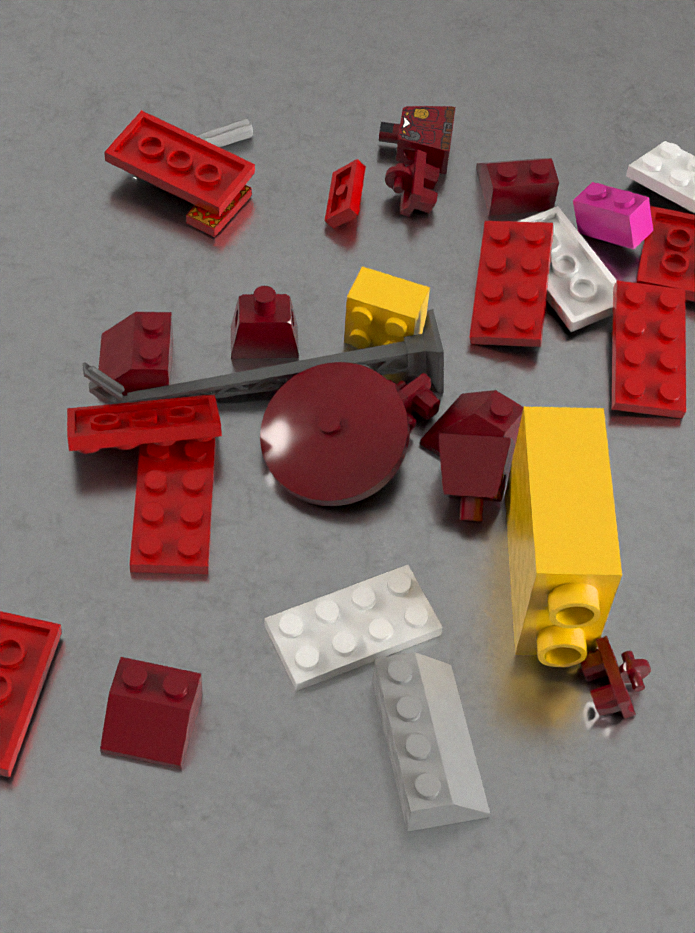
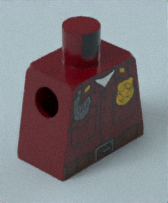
[379,106,456,174]

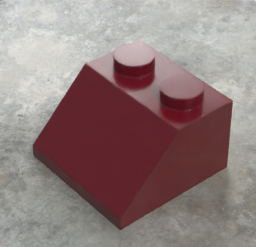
[476,158,559,216]
[98,312,173,396]
[100,657,203,770]

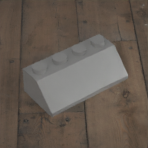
[372,652,490,832]

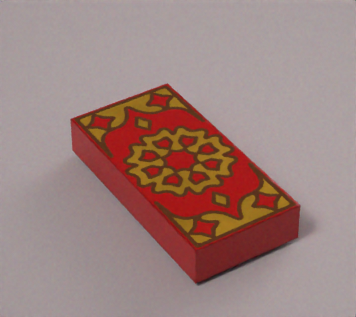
[186,185,252,237]

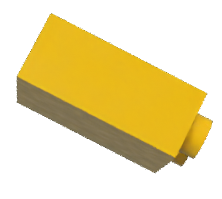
[505,406,622,667]

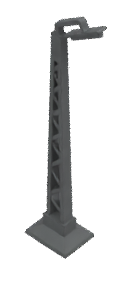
[83,309,444,404]

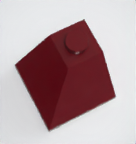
[419,390,524,457]

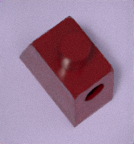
[231,286,299,359]
[439,433,516,522]

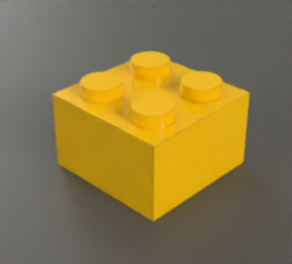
[344,266,430,349]

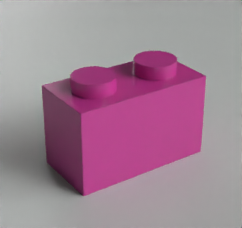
[573,182,653,249]

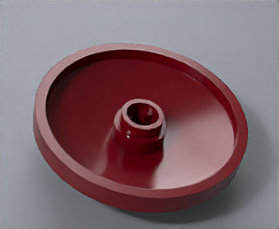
[260,362,410,506]

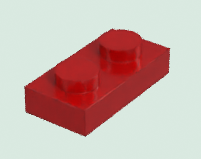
[325,159,366,229]

